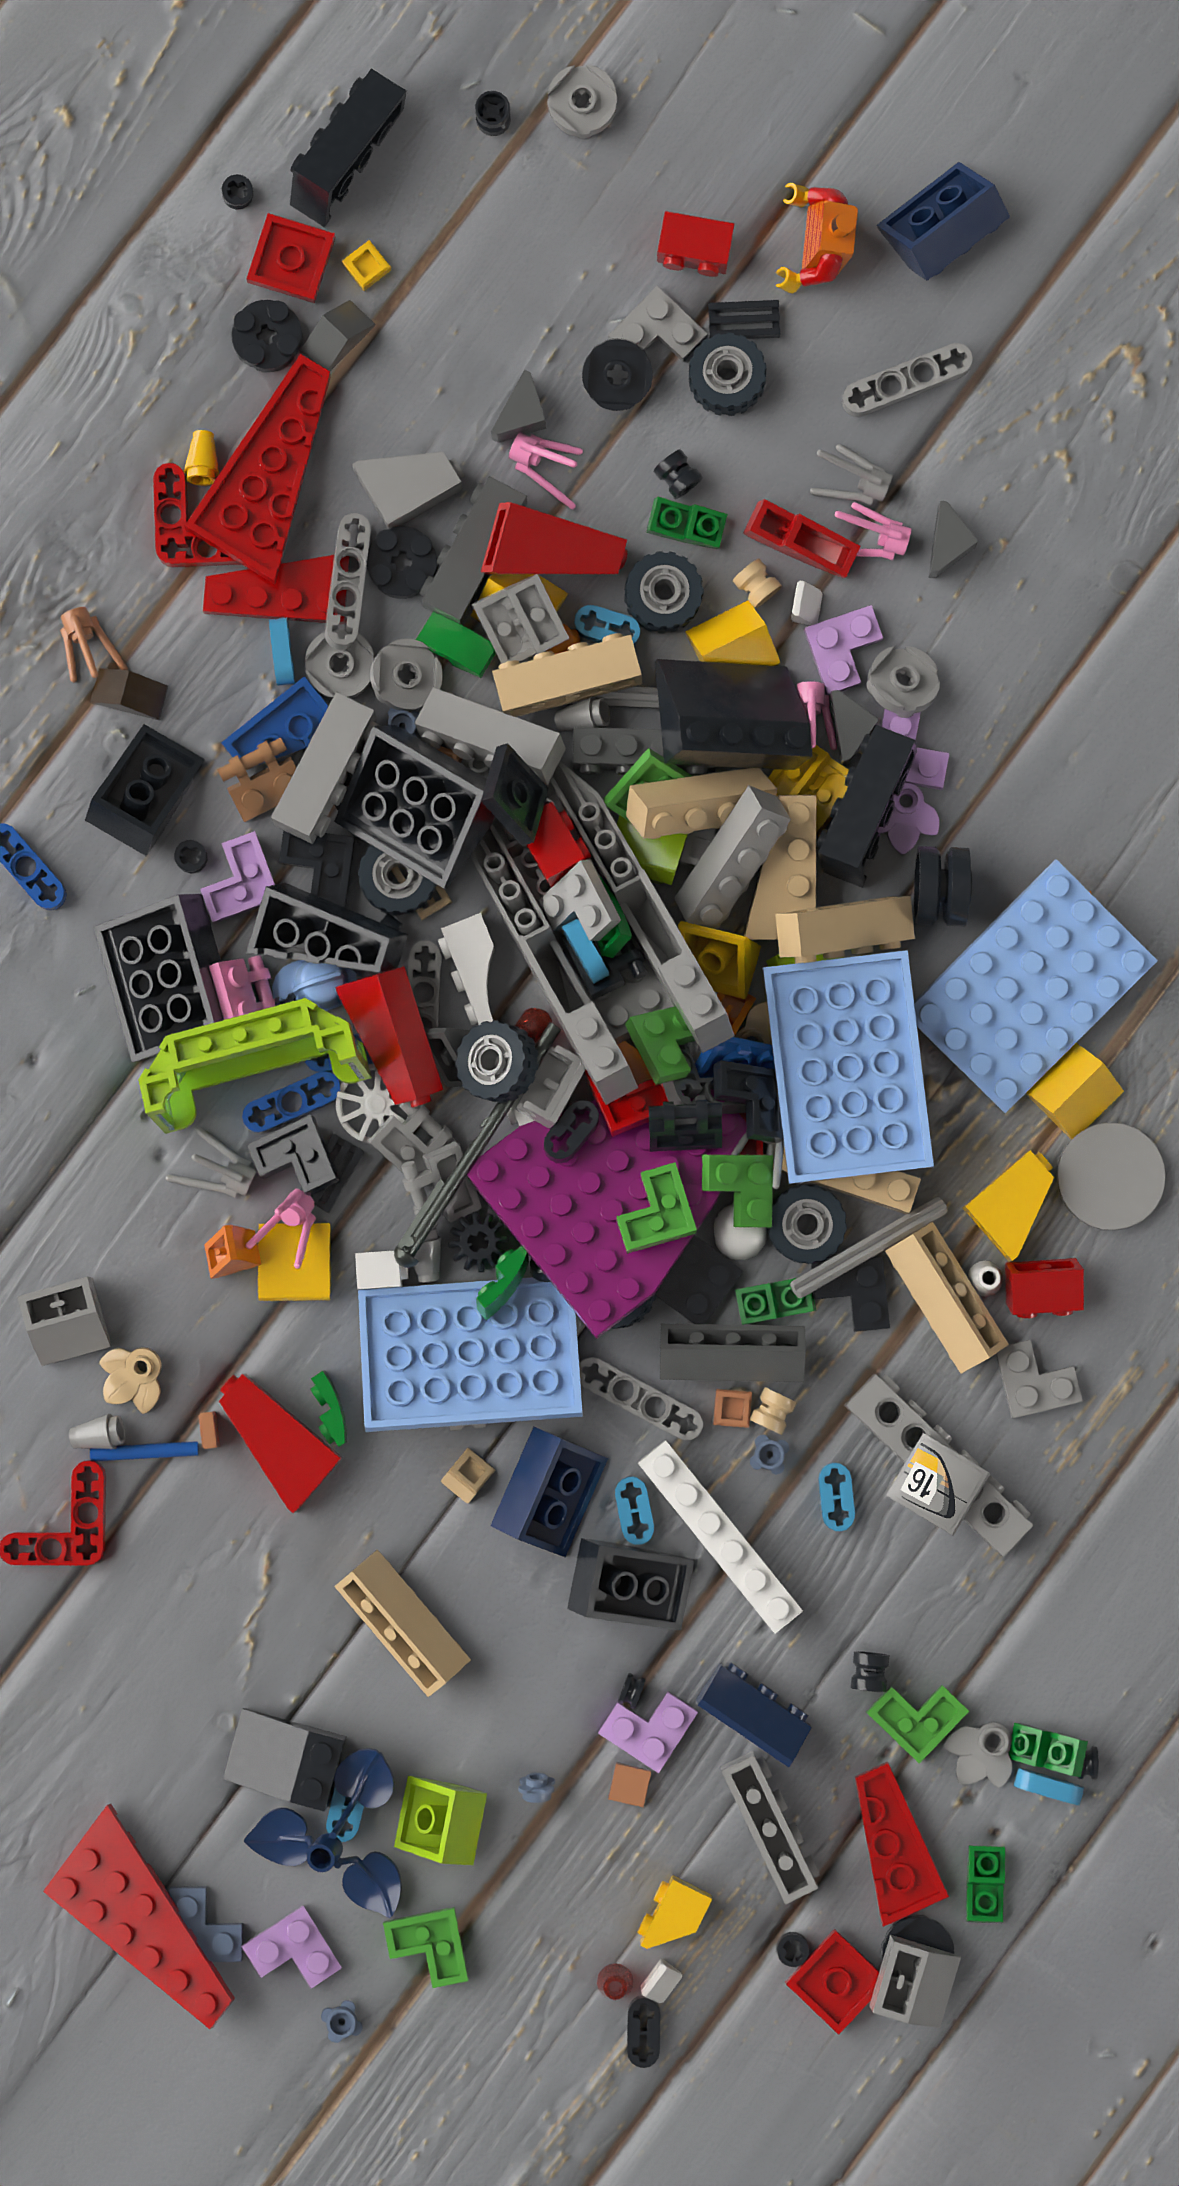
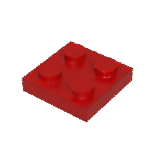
[246,213,336,303]
[785,1929,879,2035]

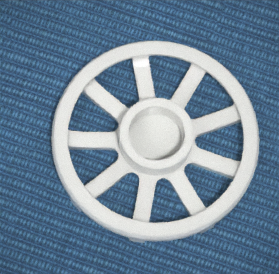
[336,1064,409,1143]

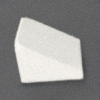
[790,581,823,625]
[641,1959,682,2003]

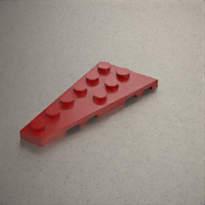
[184,354,331,584]
[43,1804,235,2029]

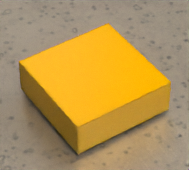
[342,240,391,291]

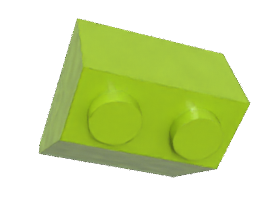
[394,1775,487,1865]

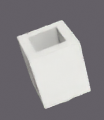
[355,1251,408,1290]

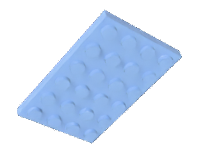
[914,859,1158,1113]
[763,950,934,1184]
[358,1277,583,1432]

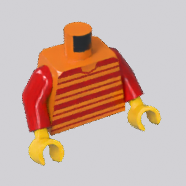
[775,183,858,293]

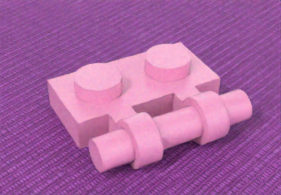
[209,955,275,1020]

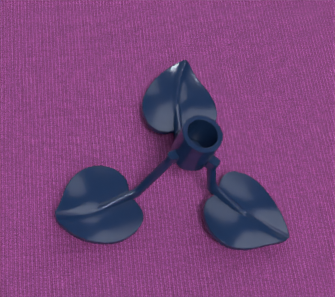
[244,1748,402,1918]

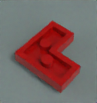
[584,1070,669,1137]

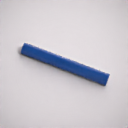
[90,1441,199,1461]

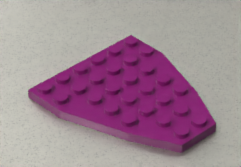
[467,1089,746,1339]

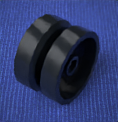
[913,846,972,927]

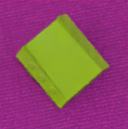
[617,815,688,885]

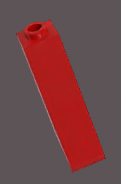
[481,502,628,575]
[335,966,444,1108]
[219,1374,343,1514]

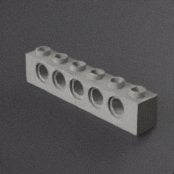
[844,1374,1033,1557]

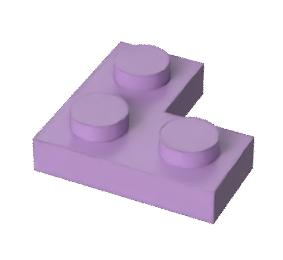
[804,605,883,696]
[881,709,949,790]
[200,831,275,924]
[598,1691,698,1773]
[241,1906,342,1989]

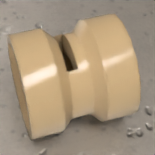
[733,558,782,608]
[749,1387,797,1435]

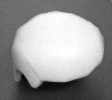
[713,1203,767,1260]

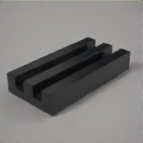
[708,300,780,339]
[301,1133,365,1213]

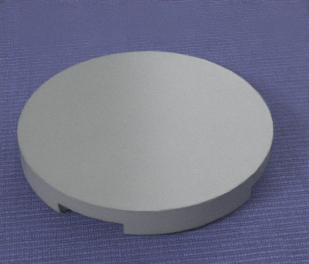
[1057,1123,1165,1230]

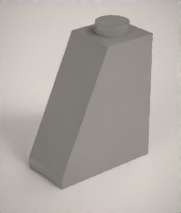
[352,452,465,529]

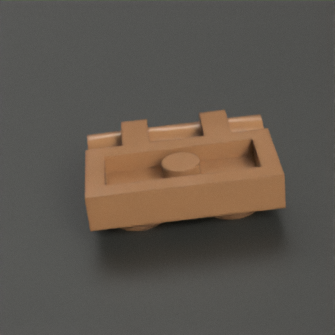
[217,737,296,822]

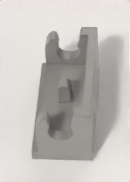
[515,1045,586,1129]

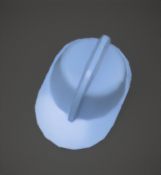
[272,960,357,1011]

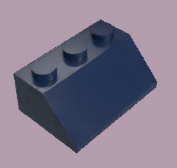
[877,162,1010,281]
[490,1426,608,1557]
[696,1663,812,1767]

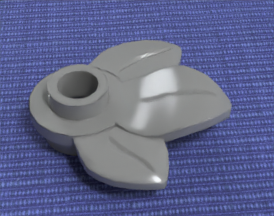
[944,1722,1012,1788]

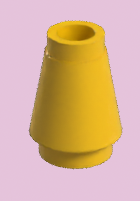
[184,430,219,486]

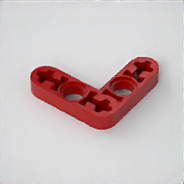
[153,463,242,567]
[0,1460,106,1566]

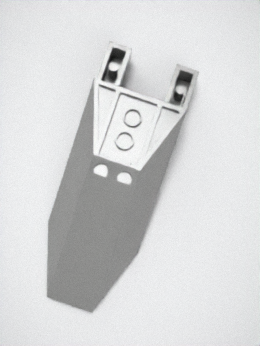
[461,758,735,1105]

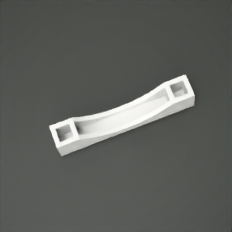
[438,913,535,1126]
[638,1440,803,1634]

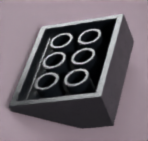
[655,659,813,770]
[334,725,495,889]
[94,894,224,1063]

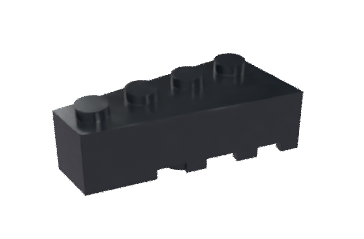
[290,68,407,227]
[816,725,917,888]
[246,883,408,972]

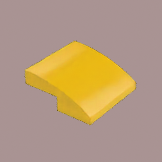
[768,745,849,837]
[258,1223,331,1301]

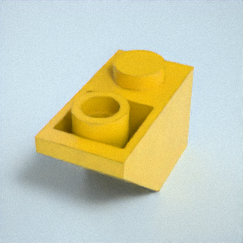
[637,1875,712,1949]

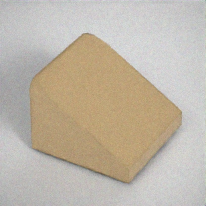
[441,1448,495,1503]

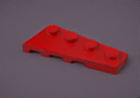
[203,555,350,625]
[855,1761,949,1927]

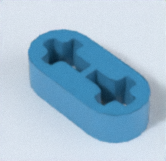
[575,605,640,646]
[269,618,295,686]
[561,918,609,984]
[818,1462,855,1531]
[615,1476,654,1545]
[1014,1768,1085,1805]
[326,1788,364,1842]

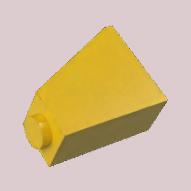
[962,1150,1054,1262]

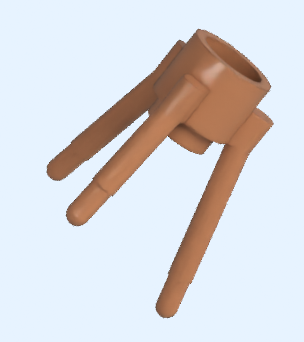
[60,607,128,683]

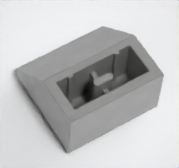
[17,1277,112,1366]
[870,1935,961,2028]

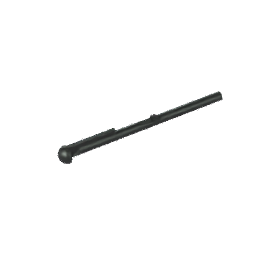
[394,1022,561,1268]

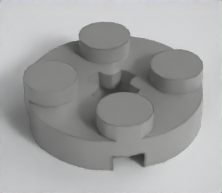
[547,65,617,139]
[305,629,375,699]
[370,639,443,711]
[866,646,940,718]

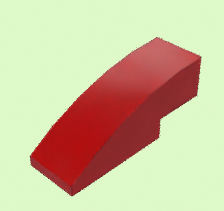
[743,499,861,578]

